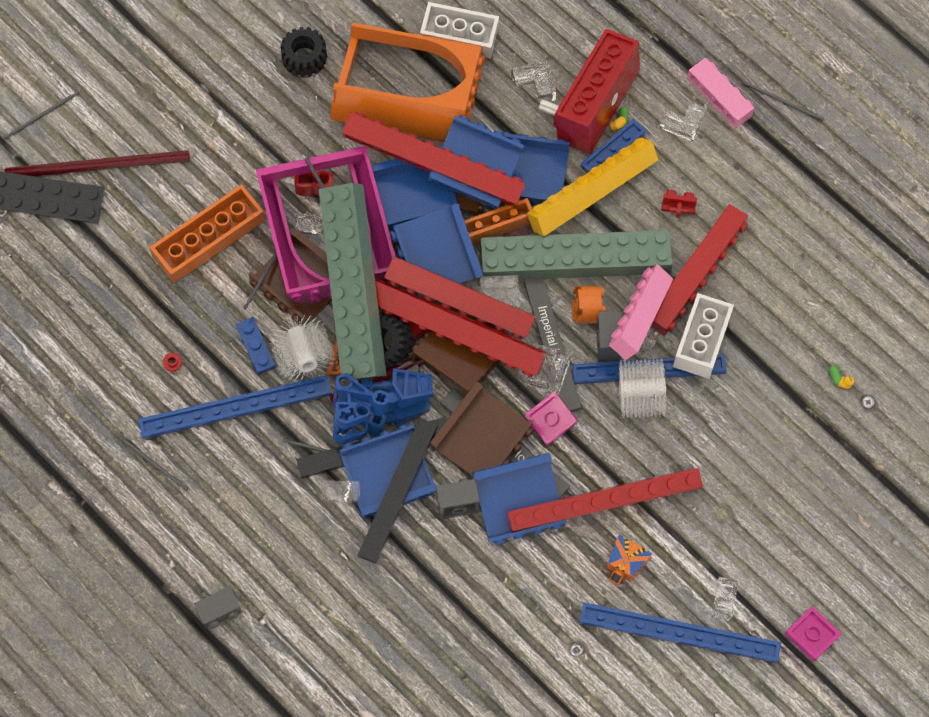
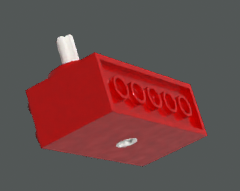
[539,29,640,155]

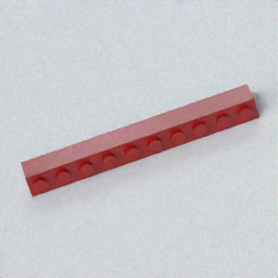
[342,112,525,208]
[375,277,548,377]
[505,468,703,531]

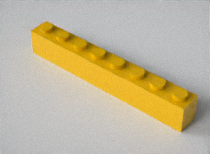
[527,137,658,237]

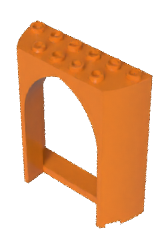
[331,23,486,141]

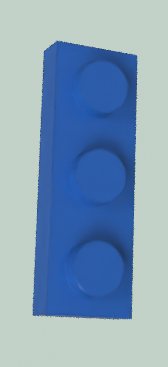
[236,317,276,375]

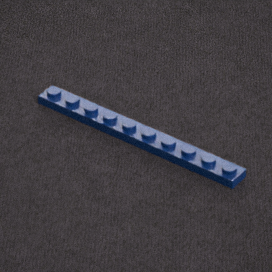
[138,375,332,439]
[579,602,781,663]

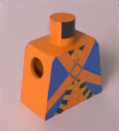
[607,534,652,586]

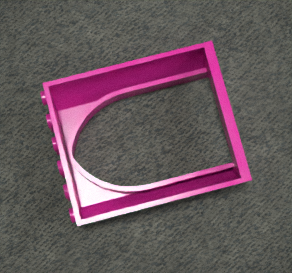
[256,146,395,304]

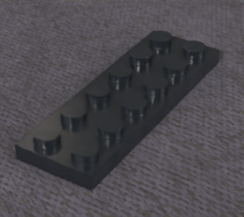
[0,172,105,224]

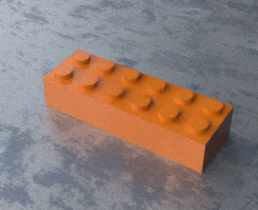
[149,184,265,283]

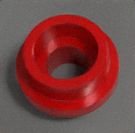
[163,353,182,372]

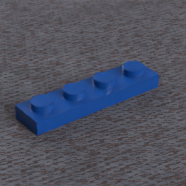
[580,118,646,173]

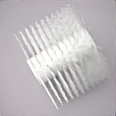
[269,315,335,381]
[619,358,667,418]

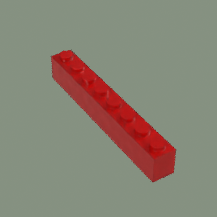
[650,204,748,336]
[384,256,536,340]

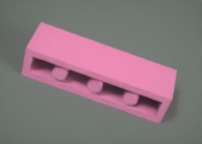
[687,58,754,129]

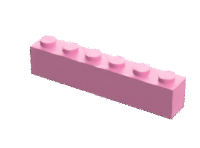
[609,264,673,360]

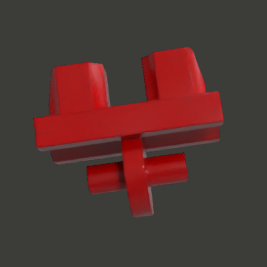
[661,190,697,218]

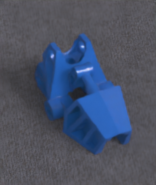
[333,368,433,445]

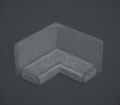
[511,60,557,102]
[660,101,709,142]

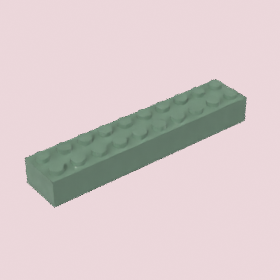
[319,183,387,381]
[481,230,672,281]

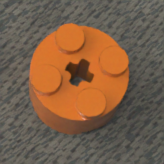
[572,286,605,324]

